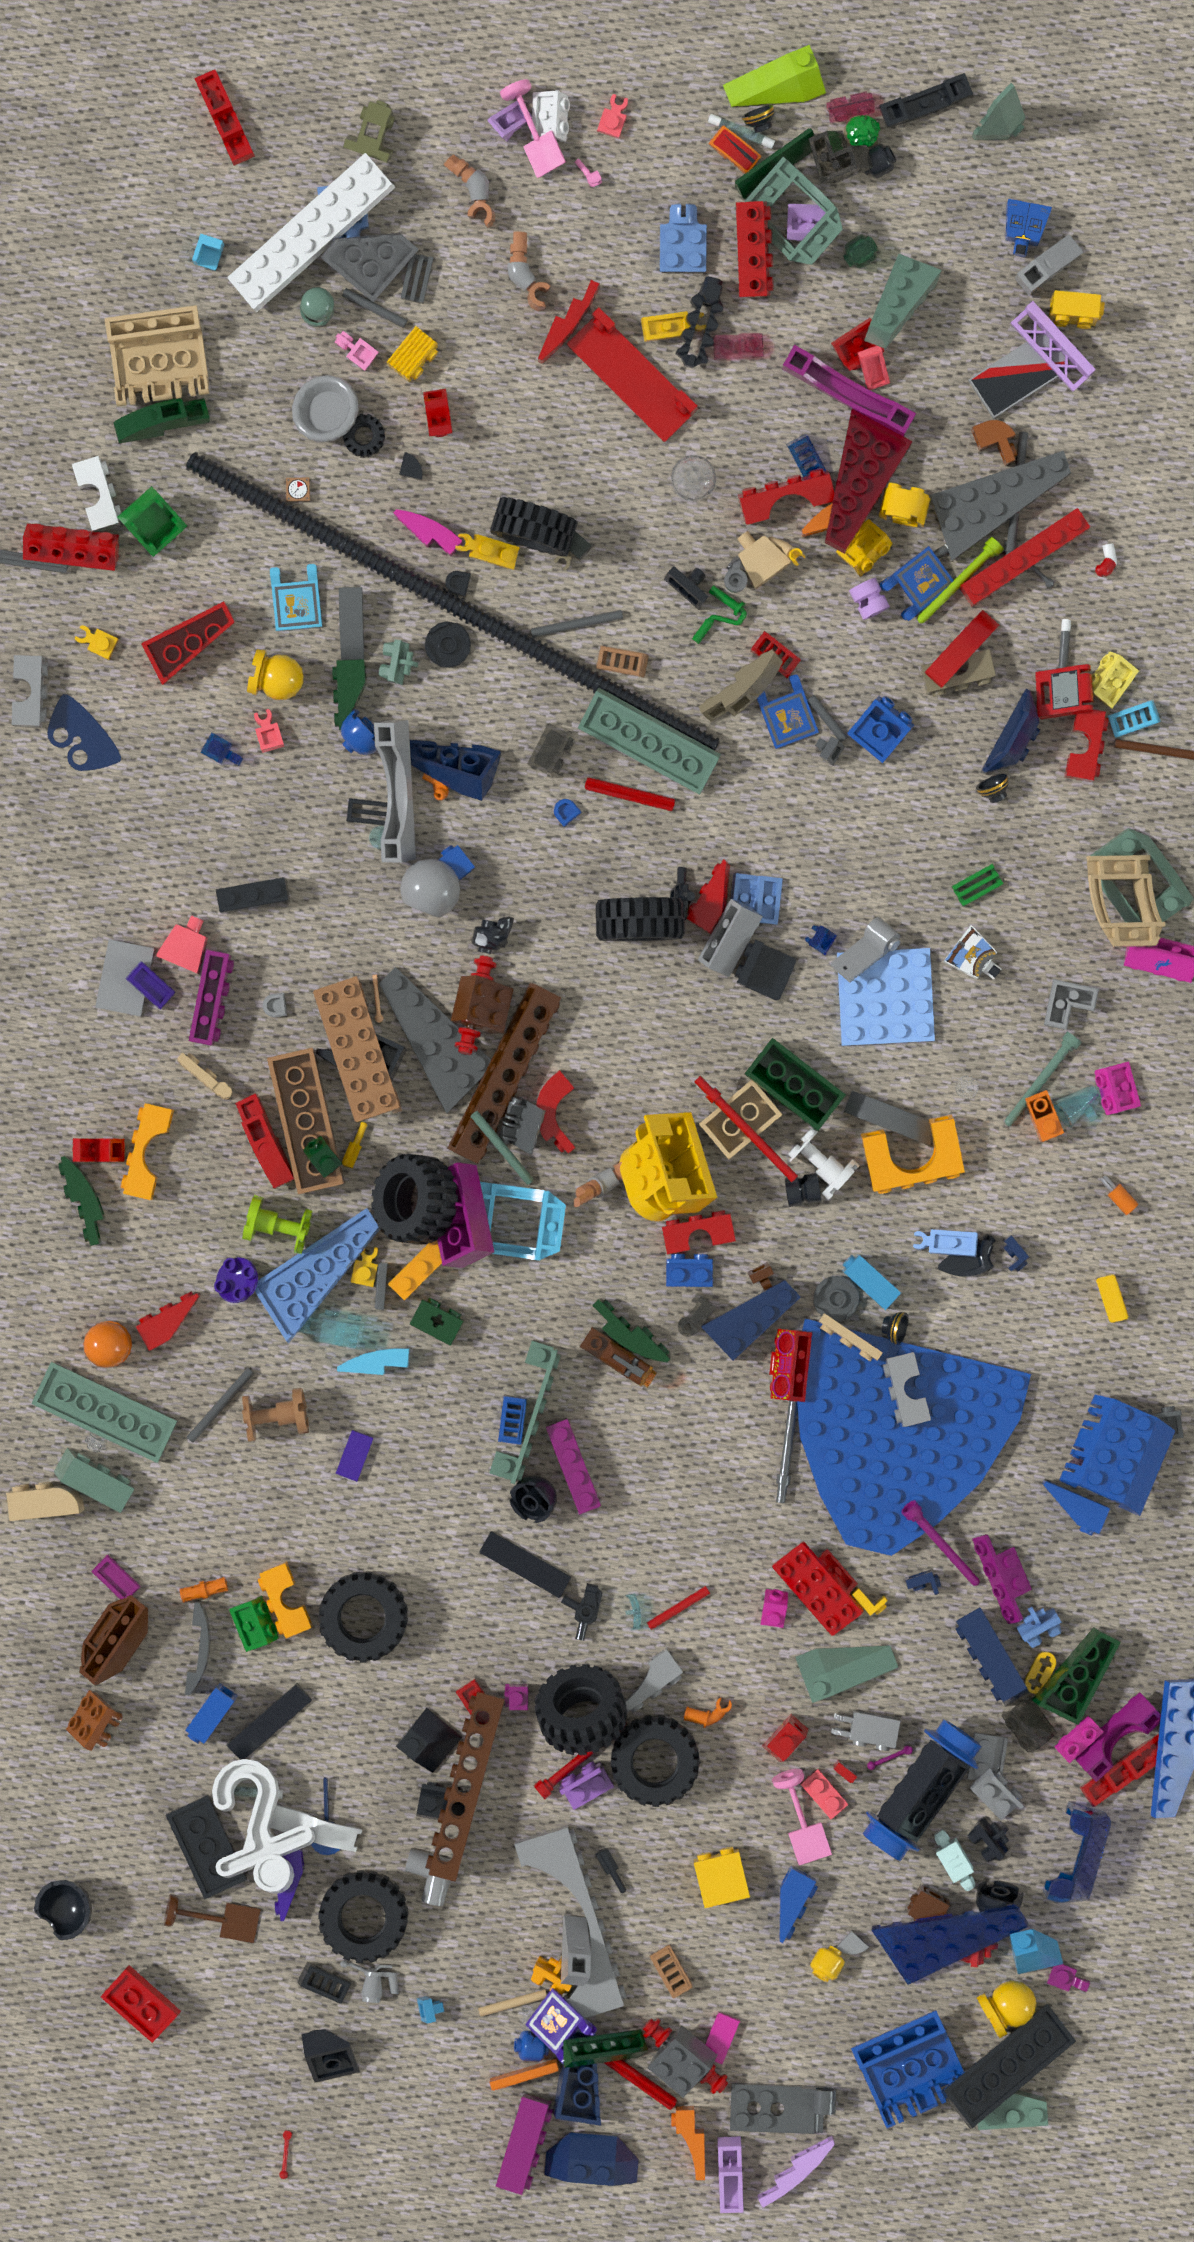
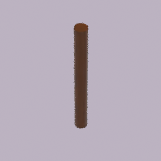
[1114,739,1194,760]

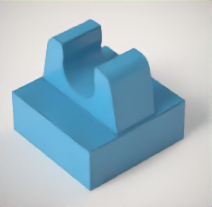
[417,1996,444,2024]

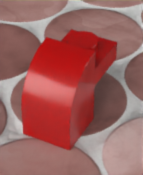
[423,389,453,437]
[72,1138,125,1162]

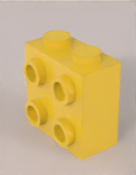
[1049,290,1105,329]
[693,1847,750,1908]

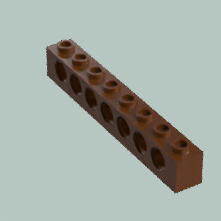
[447,982,561,1164]
[425,1691,505,1882]

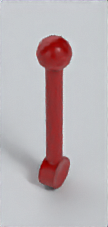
[279,2130,292,2179]

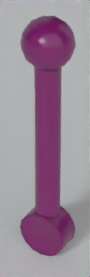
[867,1745,913,1770]

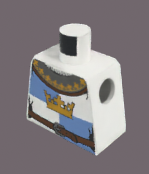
[943,926,1002,980]

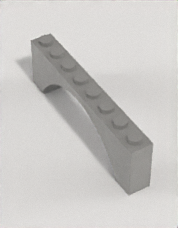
[514,1825,627,2018]

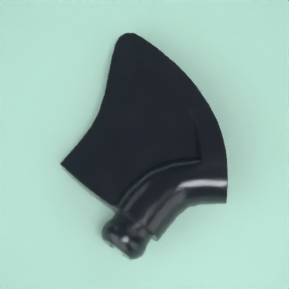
[938,1234,996,1277]

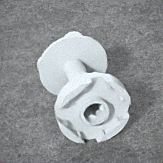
[785,1127,860,1200]

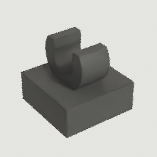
[815,736,845,766]

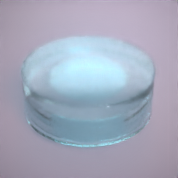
[369,826,384,850]

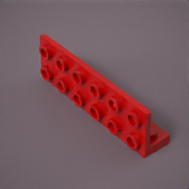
[567,307,698,442]

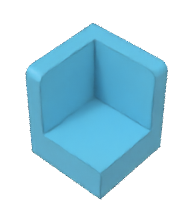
[192,233,224,271]

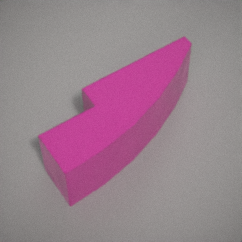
[393,509,464,557]

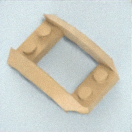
[1086,855,1165,947]

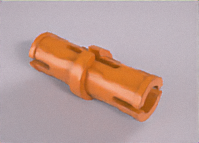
[179,1577,228,1603]

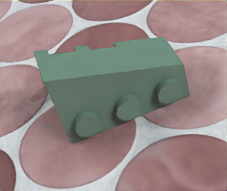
[53,1448,134,1513]
[977,2090,1048,2130]

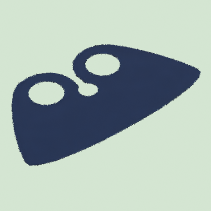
[47,694,121,771]

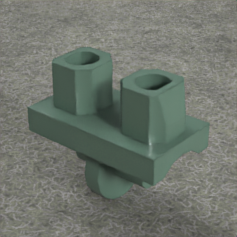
[379,639,418,685]

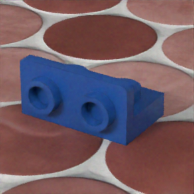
[666,1254,713,1287]

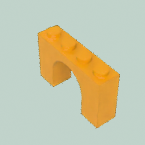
[861,1114,965,1194]

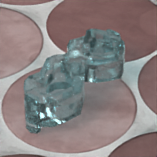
[625,1593,641,1631]

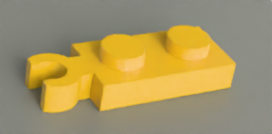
[641,311,706,342]
[455,533,520,570]

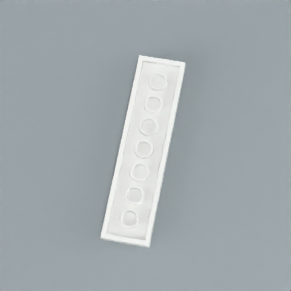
[227,153,395,312]

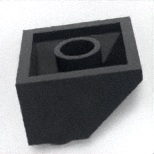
[396,1707,462,1773]
[302,2029,360,2083]

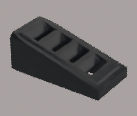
[297,1962,351,2004]

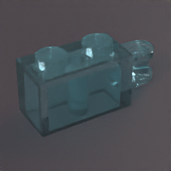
[298,1309,366,1350]

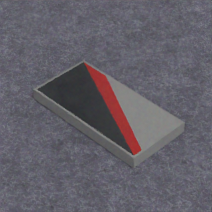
[968,334,1071,419]

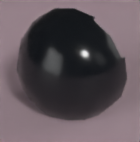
[34,1880,92,1940]

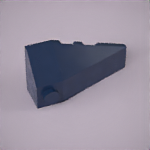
[410,740,501,801]

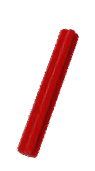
[585,777,675,811]
[604,2060,677,2110]

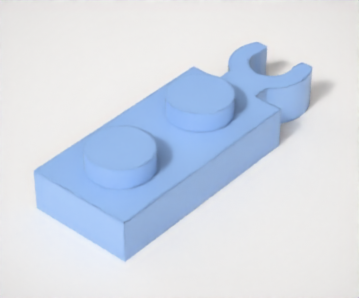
[913,1229,978,1257]

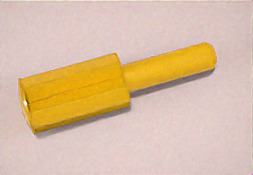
[342,1122,367,1169]

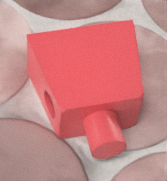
[156,916,208,974]

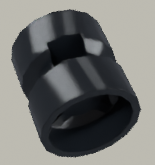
[784,1173,821,1207]

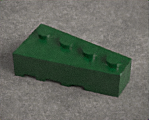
[1032,1627,1121,1725]

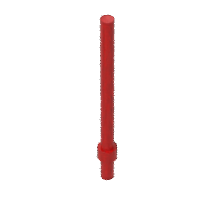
[694,1075,798,1182]

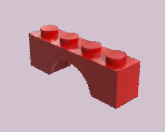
[738,469,834,525]

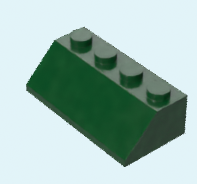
[744,1038,846,1131]

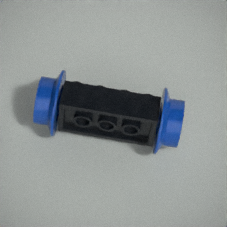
[863,1719,982,1861]

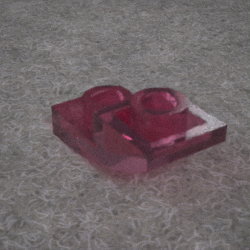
[713,333,764,360]

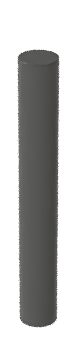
[342,288,408,328]

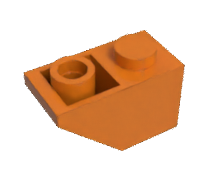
[1025,1090,1064,1142]

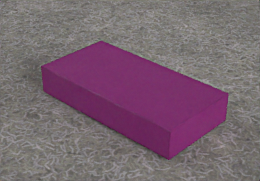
[91,1554,141,1599]

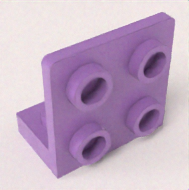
[559,1761,614,1810]

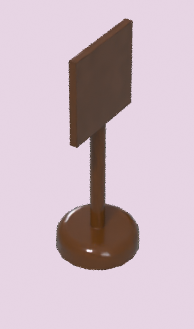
[164,1894,261,1943]

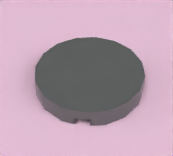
[814,1276,859,1322]

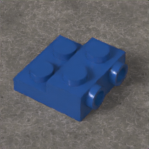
[847,696,914,763]

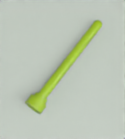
[917,537,1004,624]

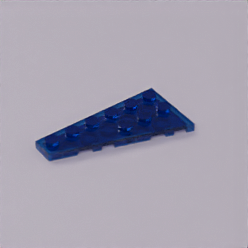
[871,1904,1028,1985]

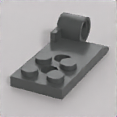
[730,2083,837,2134]

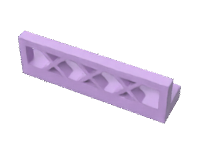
[1010,301,1096,392]

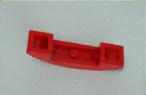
[924,610,1000,688]

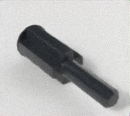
[595,1848,627,1893]

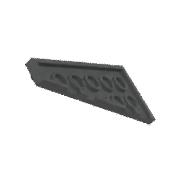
[931,450,1071,562]

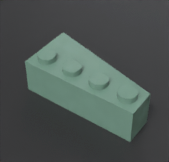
[864,254,942,349]

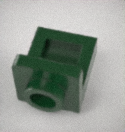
[303,1136,342,1178]

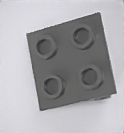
[499,1097,545,1155]

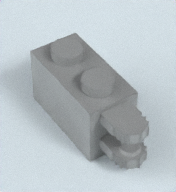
[831,1710,901,1751]

